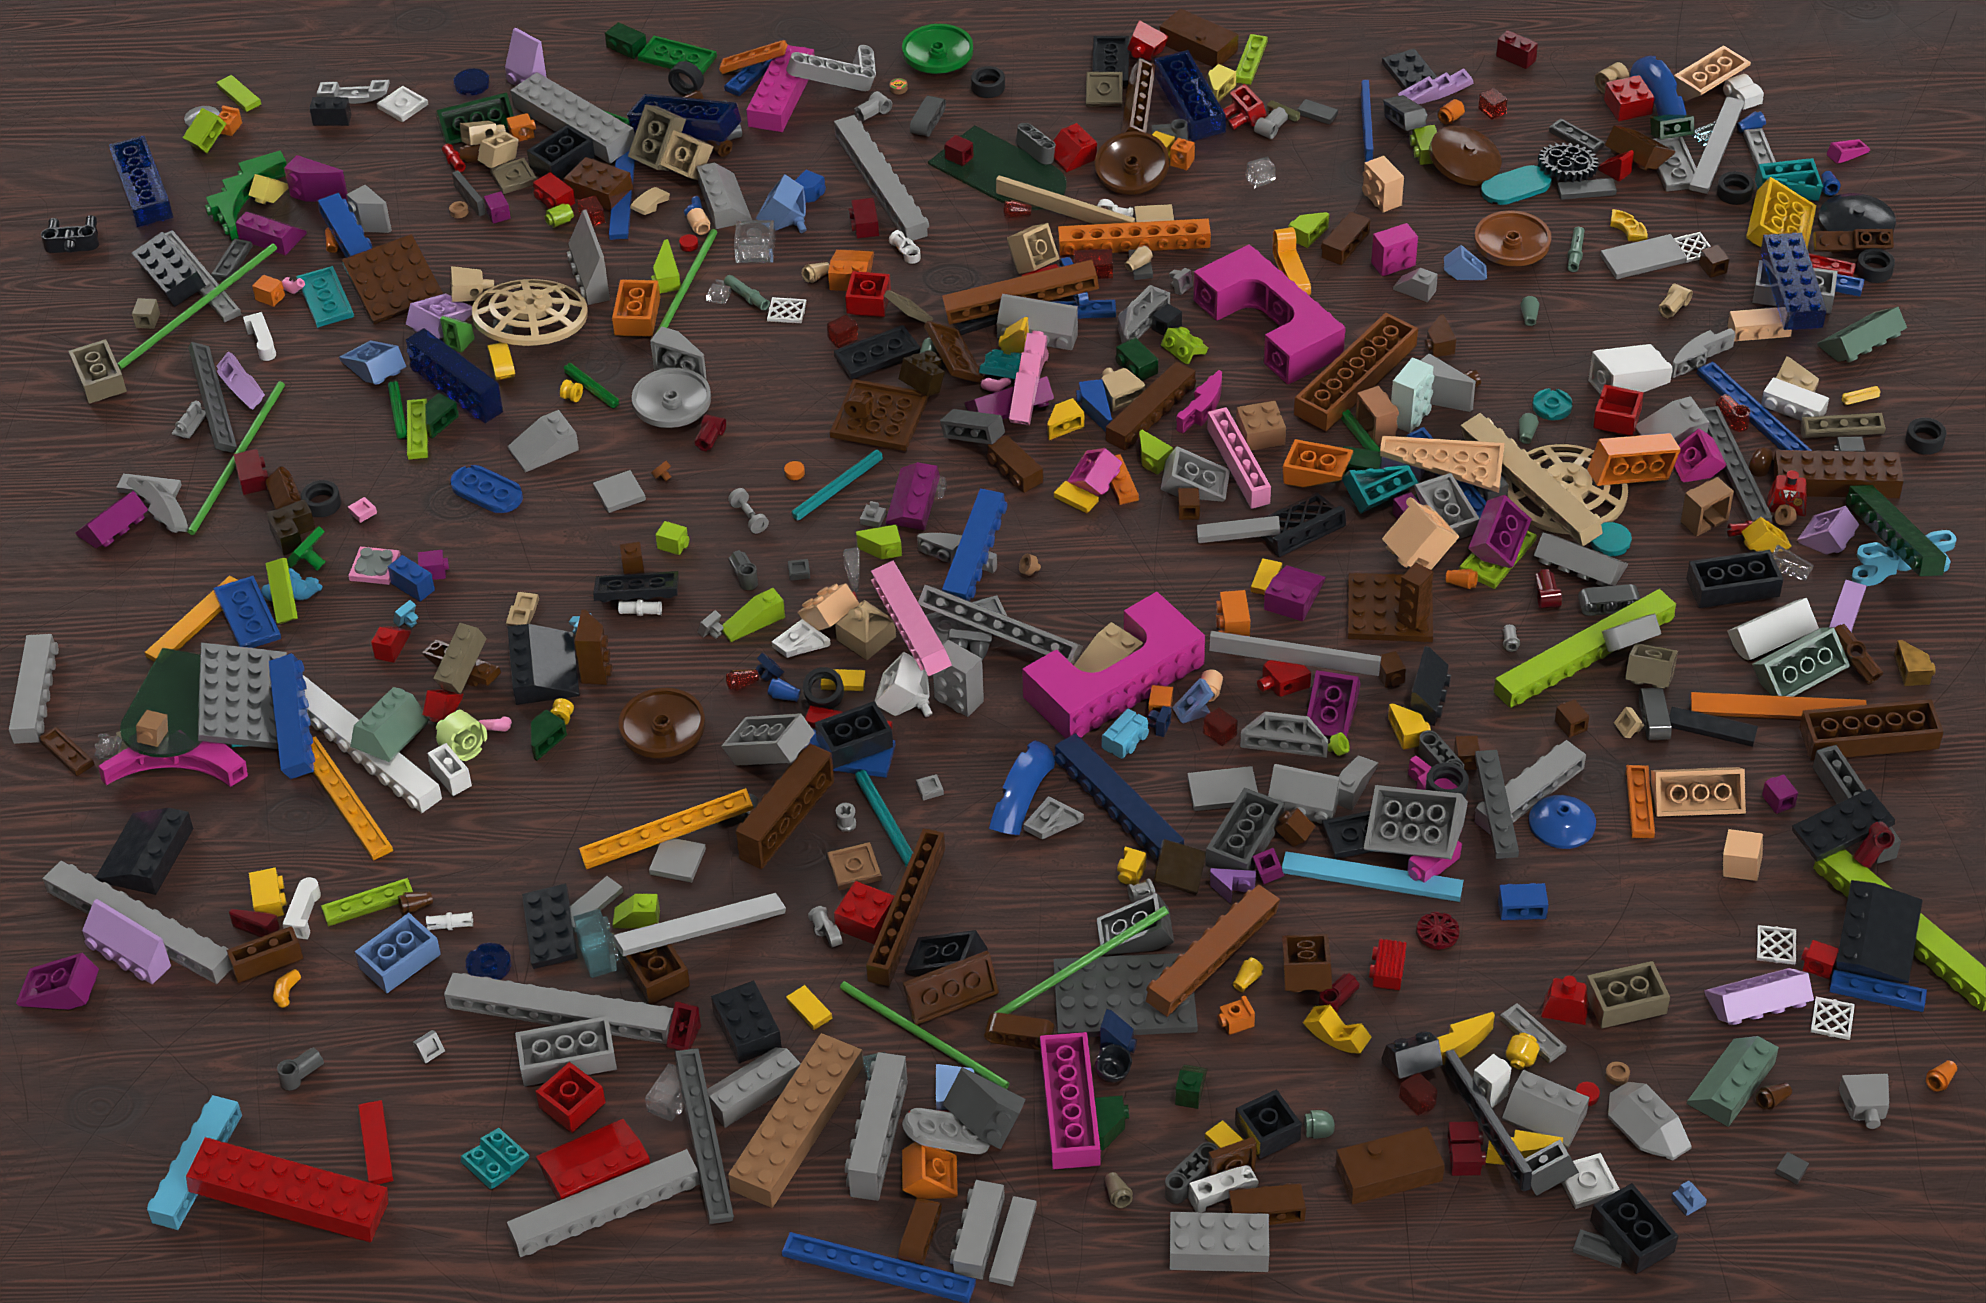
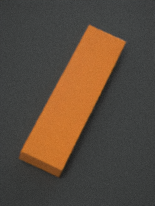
[719,40,788,74]
[1625,765,1655,838]

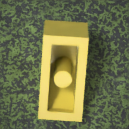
[1207,64,1236,105]
[249,174,289,204]

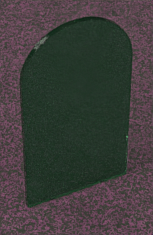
[928,125,1066,210]
[120,648,203,757]

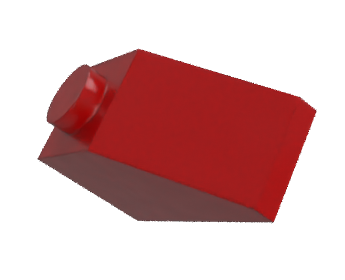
[371,626,411,663]
[422,689,464,722]

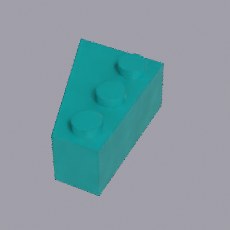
[1755,158,1823,201]
[1342,465,1418,514]

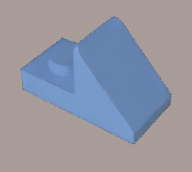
[1172,678,1214,723]

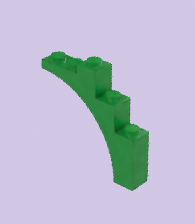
[205,150,287,241]

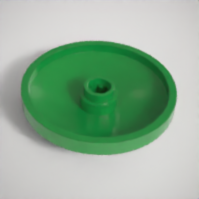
[902,24,973,73]

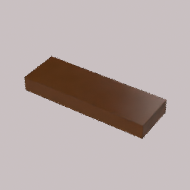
[39,726,95,776]

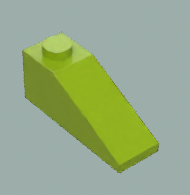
[651,239,681,294]
[722,588,785,643]

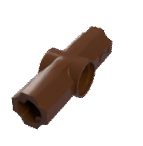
[1834,624,1883,684]

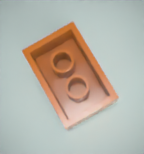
[612,280,660,336]

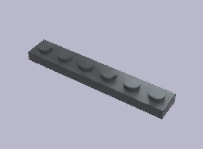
[1475,750,1519,859]

